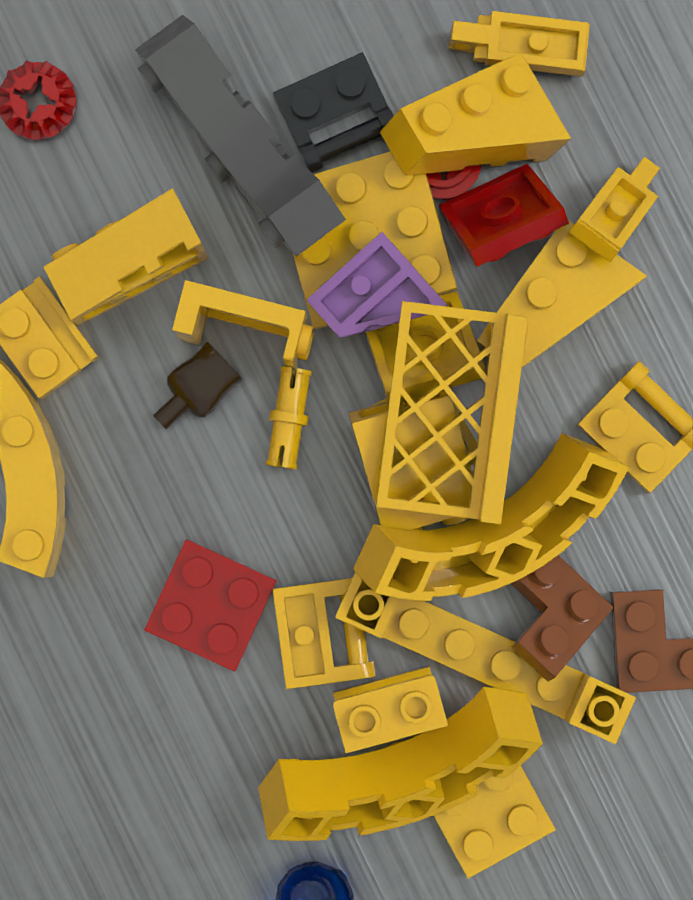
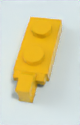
[449,11,590,77]
[569,156,660,262]

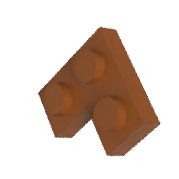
[510,555,614,682]
[610,589,693,693]

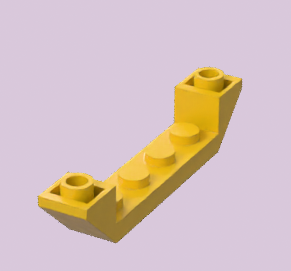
[335,572,636,744]

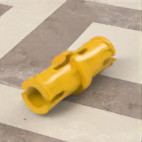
[265,366,312,470]

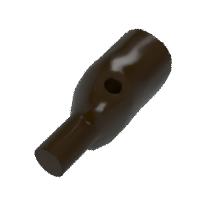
[153,342,243,429]

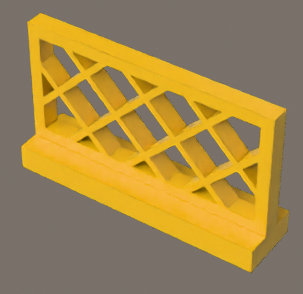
[376,301,528,524]

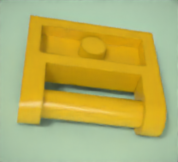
[576,360,693,494]
[273,577,376,689]

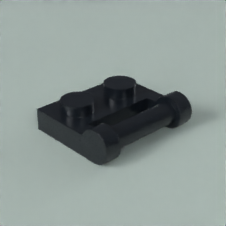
[273,52,394,173]

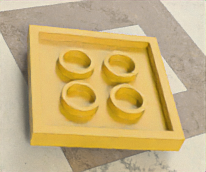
[293,151,458,330]

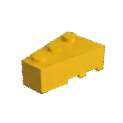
[380,52,571,176]
[43,188,209,326]
[476,220,647,368]

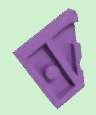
[307,232,448,339]

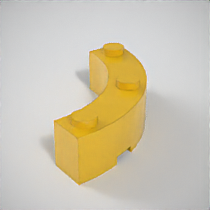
[0,359,66,578]
[353,433,630,601]
[258,687,543,841]

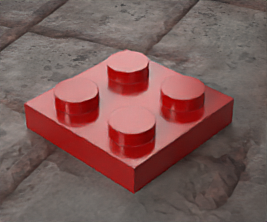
[438,164,569,267]
[144,539,277,672]

